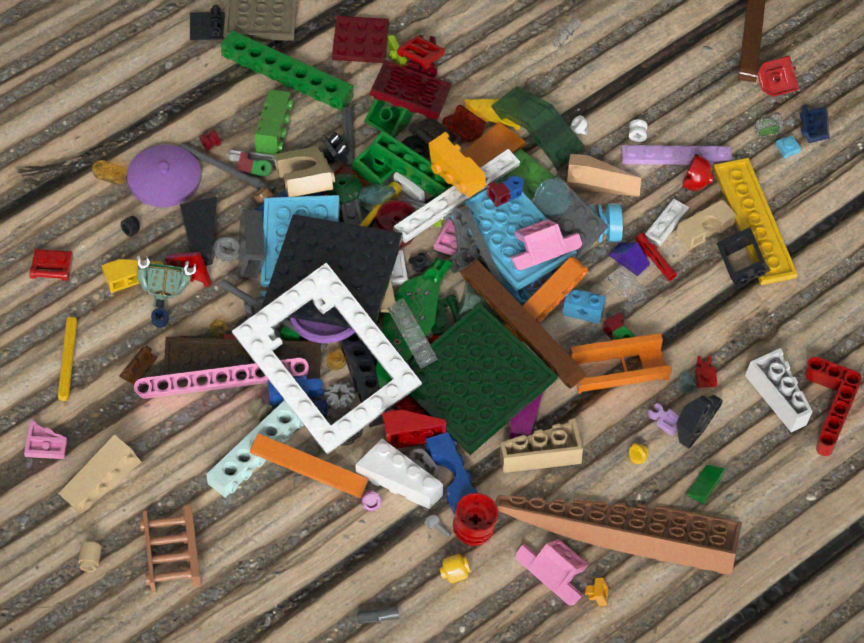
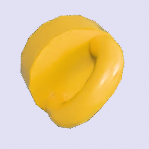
[628,443,649,464]

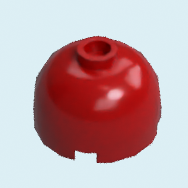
[682,153,714,191]

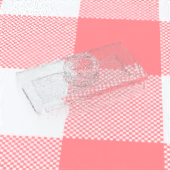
[608,266,648,304]

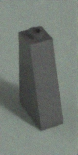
[238,209,265,278]

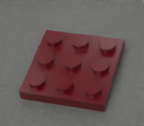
[332,16,389,63]

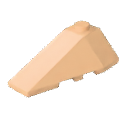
[567,154,641,197]

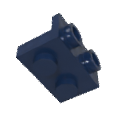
[800,105,830,143]

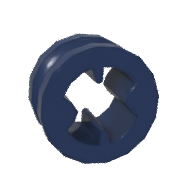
[151,308,169,328]

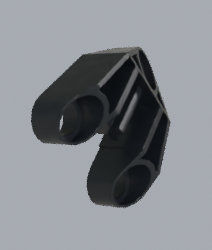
[676,395,723,449]

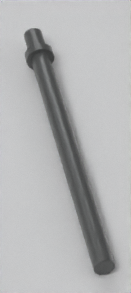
[219,279,328,350]

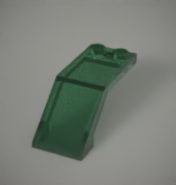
[491,86,585,169]

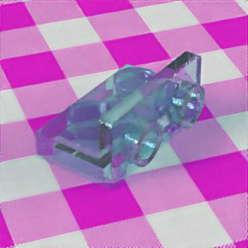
[357,185,396,205]

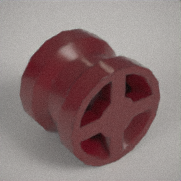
[199,129,221,151]

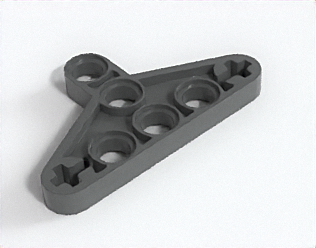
[449,206,504,286]

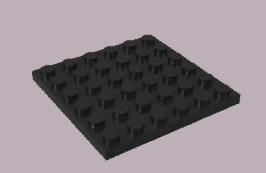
[261,214,403,329]

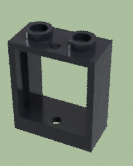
[717,227,771,287]

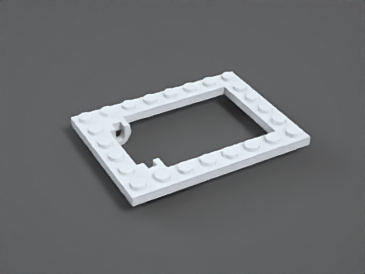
[232,263,422,455]

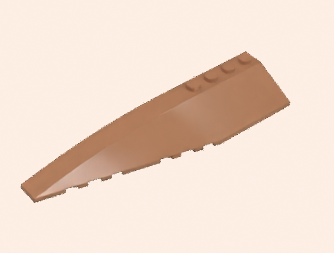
[495,495,742,575]

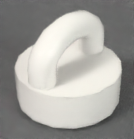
[571,115,588,135]

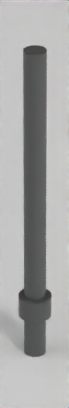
[180,143,275,193]

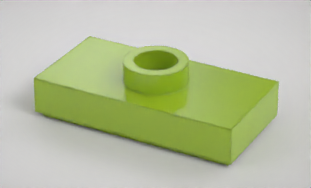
[388,35,407,66]

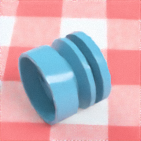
[588,203,623,243]

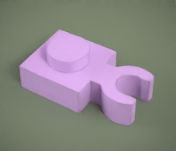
[648,403,679,436]

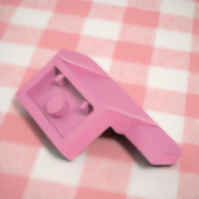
[510,219,582,271]
[516,539,589,606]

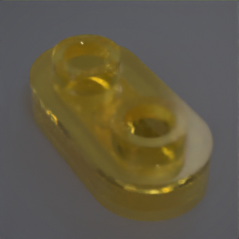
[92,160,128,185]

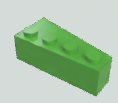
[255,90,294,155]

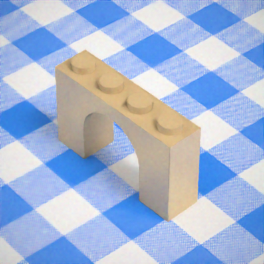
[274,146,335,198]

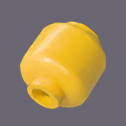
[439,553,471,584]

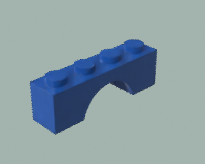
[426,432,478,514]

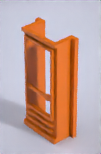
[570,333,672,394]

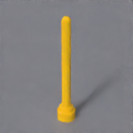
[359,182,402,227]

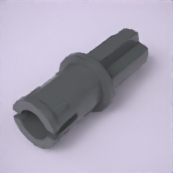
[357,606,399,624]

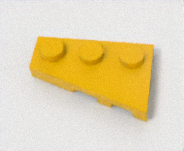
[465,98,520,131]

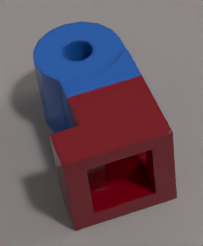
[486,176,524,207]

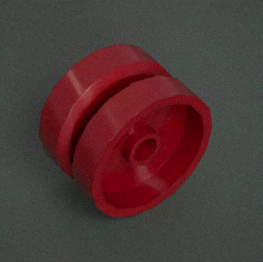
[375,200,416,248]

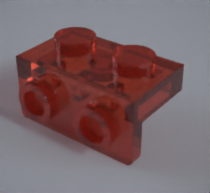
[441,104,486,143]

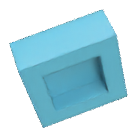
[776,135,801,158]

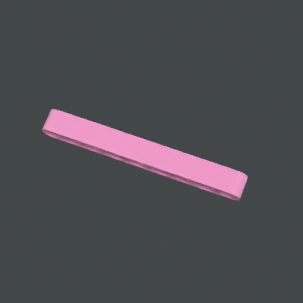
[134,358,309,399]

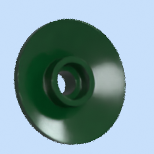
[325,173,362,203]

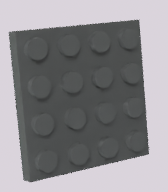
[533,176,609,274]

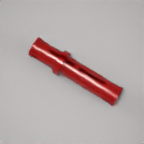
[635,233,677,281]

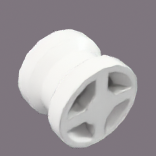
[629,119,648,142]

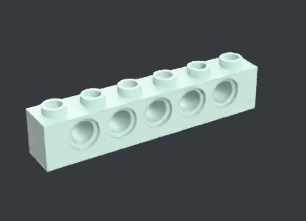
[206,400,304,498]

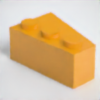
[429,132,486,198]

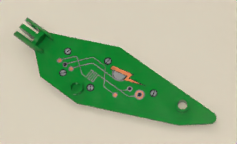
[376,257,452,389]

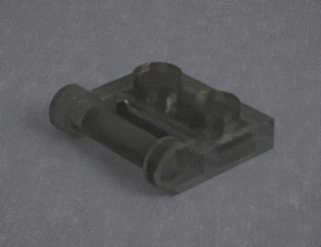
[408,118,456,145]

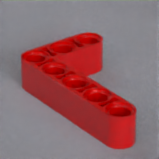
[804,357,862,456]

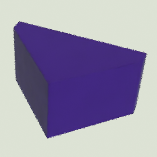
[609,242,650,277]

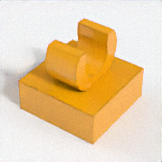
[585,578,608,606]

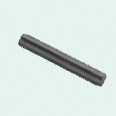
[343,106,354,167]

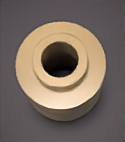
[78,540,102,572]

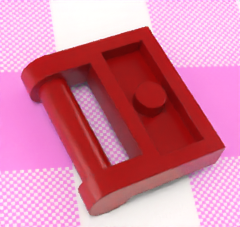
[397,36,445,69]
[29,249,73,281]

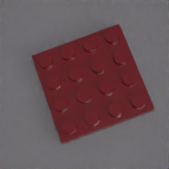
[369,60,452,120]

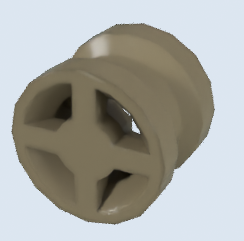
[248,397,273,421]

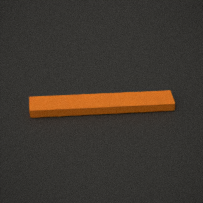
[249,434,369,498]

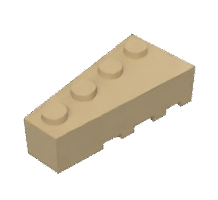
[500,418,583,473]
[58,434,141,514]

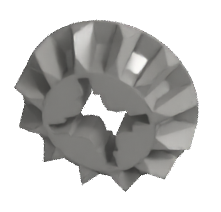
[213,236,240,263]
[324,381,356,409]

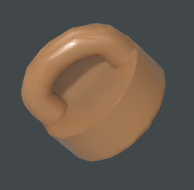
[253,186,274,205]

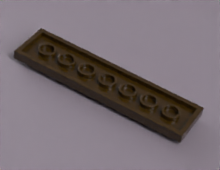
[163,337,321,379]

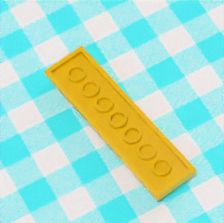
[713,158,797,285]

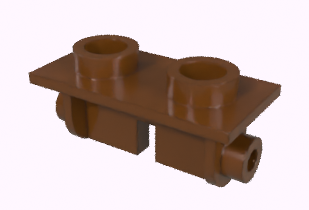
[119,346,158,385]

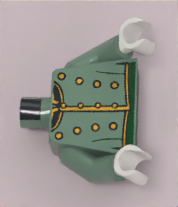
[137,255,196,308]

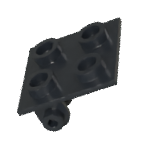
[190,5,225,40]

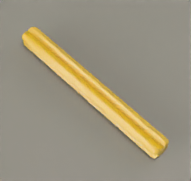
[58,317,77,401]

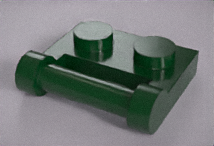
[431,295,459,335]

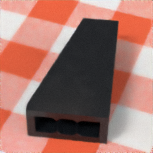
[180,197,218,266]

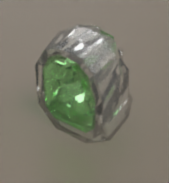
[753,112,783,137]

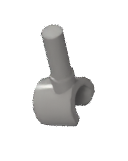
[425,515,451,538]

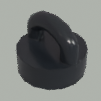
[121,216,140,237]

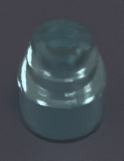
[679,372,697,393]

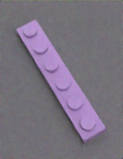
[621,145,732,165]

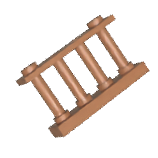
[140,505,201,593]

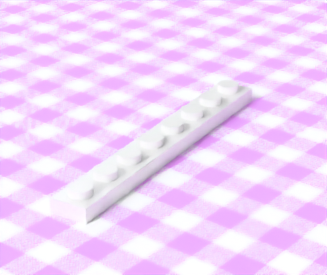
[393,149,520,243]

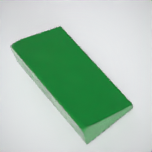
[687,465,725,505]

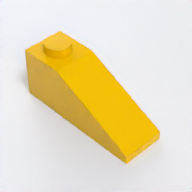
[101,259,163,293]

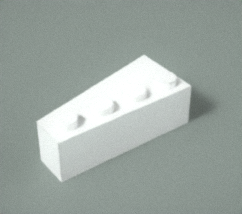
[745,348,812,432]
[356,439,443,509]

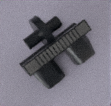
[321,132,351,165]

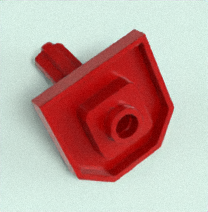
[757,55,799,97]

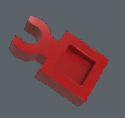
[695,356,717,388]

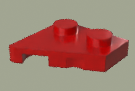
[165,252,212,287]

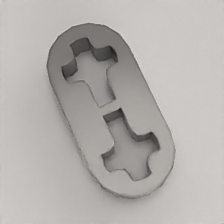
[410,449,439,480]

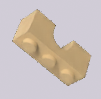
[676,200,736,250]

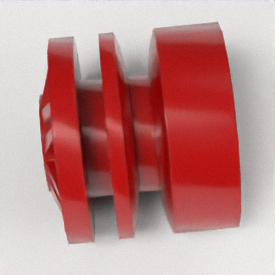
[452,493,498,546]

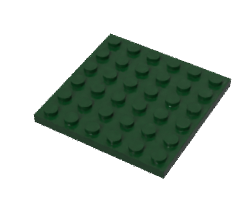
[407,303,558,455]

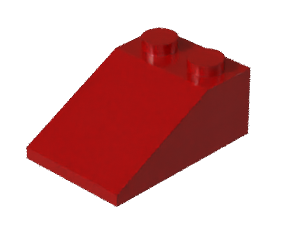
[382,409,446,449]

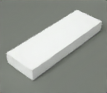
[645,199,689,247]

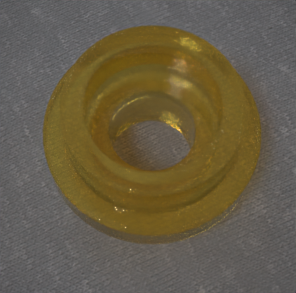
[326,352,346,370]

